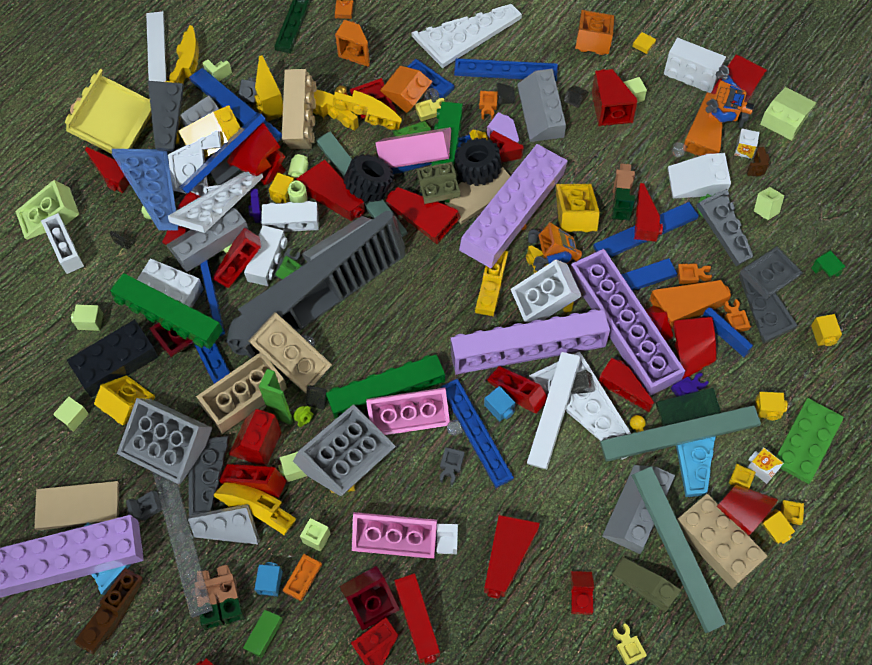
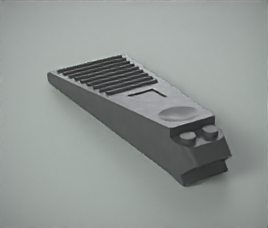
[227,211,406,359]

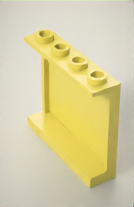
[65,69,152,154]

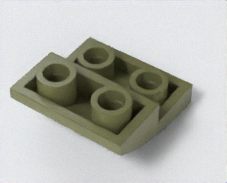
[416,162,461,204]

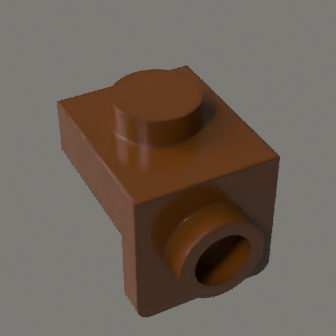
[747,147,769,177]

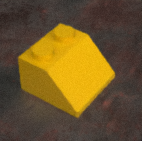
[94,375,155,425]

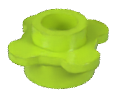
[293,406,314,427]

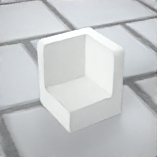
[436,524,458,554]

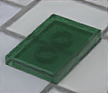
[656,388,721,426]

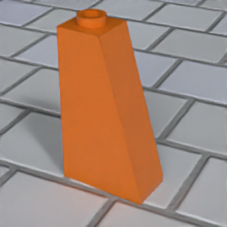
[682,92,722,156]
[649,280,731,329]

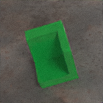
[811,250,846,277]

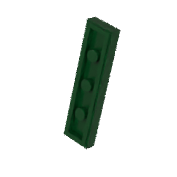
[274,0,311,53]

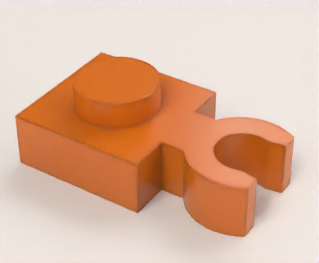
[479,91,497,120]
[677,264,712,284]
[724,299,751,332]

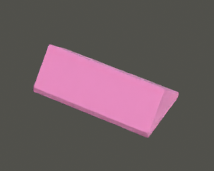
[375,127,451,168]
[366,388,450,435]
[352,512,437,559]

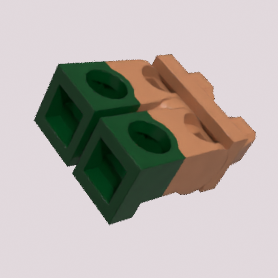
[612,164,635,221]
[195,565,245,630]

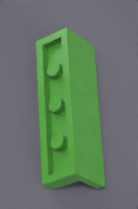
[259,369,293,425]

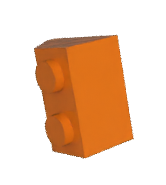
[335,20,370,67]
[380,66,432,113]

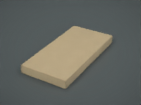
[441,167,510,225]
[248,312,332,393]
[34,481,119,530]

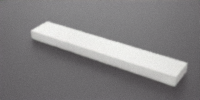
[146,12,167,82]
[527,352,581,470]

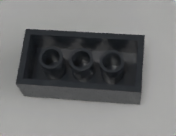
[67,319,159,398]

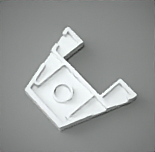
[168,131,222,196]

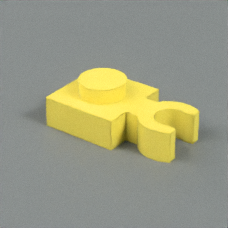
[415,98,444,121]
[612,623,647,665]

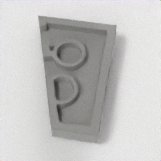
[188,504,260,544]

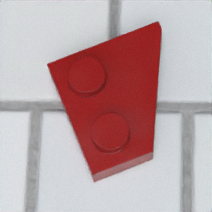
[351,618,398,665]

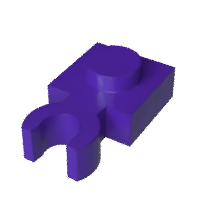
[248,189,262,223]
[671,373,709,404]

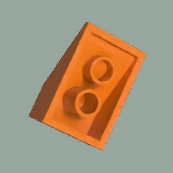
[575,10,614,55]

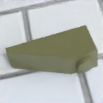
[612,558,681,613]

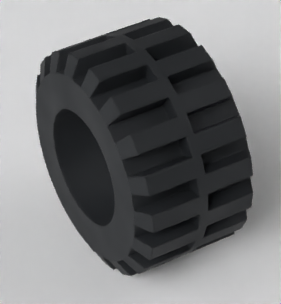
[455,138,502,186]
[344,154,394,202]

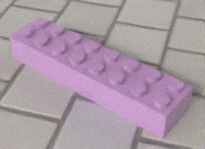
[459,144,568,268]
[570,249,685,396]
[451,309,610,375]
[0,515,144,598]

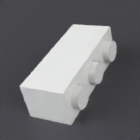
[262,201,319,232]
[41,213,84,274]
[244,226,287,286]

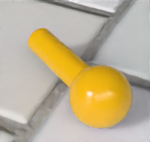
[630,415,646,433]

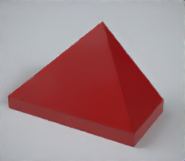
[645,306,673,341]

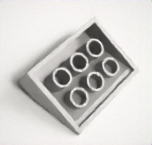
[117,398,212,484]
[293,404,396,496]

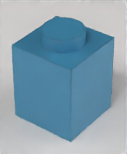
[484,386,515,422]
[255,562,282,596]

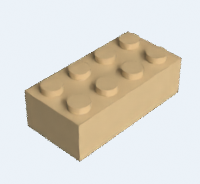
[282,69,317,149]
[196,352,287,434]
[677,494,768,589]

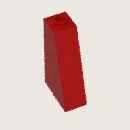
[296,160,365,221]
[386,187,461,244]
[484,515,540,599]
[394,573,440,665]

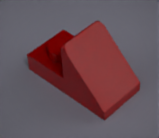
[490,130,524,163]
[260,149,286,185]
[571,571,594,615]

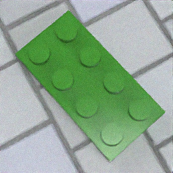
[776,398,844,484]

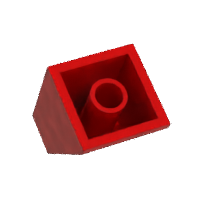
[592,69,638,126]
[229,409,282,467]

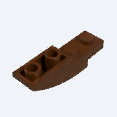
[74,568,143,655]

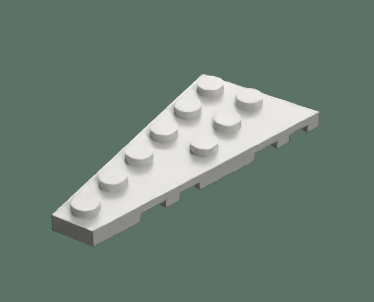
[168,172,263,233]
[528,351,631,460]

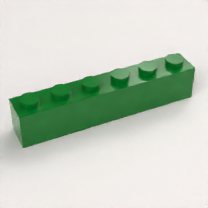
[430,102,463,203]
[110,273,223,349]
[326,354,445,419]

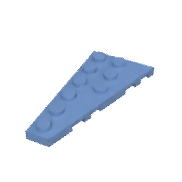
[112,149,178,230]

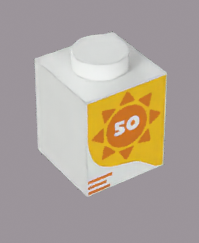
[734,129,759,159]
[748,448,783,484]

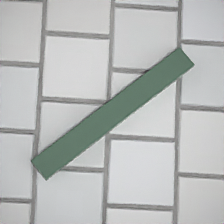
[315,131,407,237]
[600,406,761,462]
[631,466,726,633]

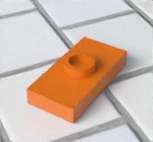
[335,0,354,19]
[282,554,322,602]

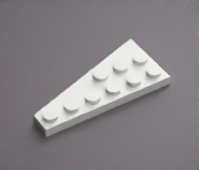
[412,4,522,68]

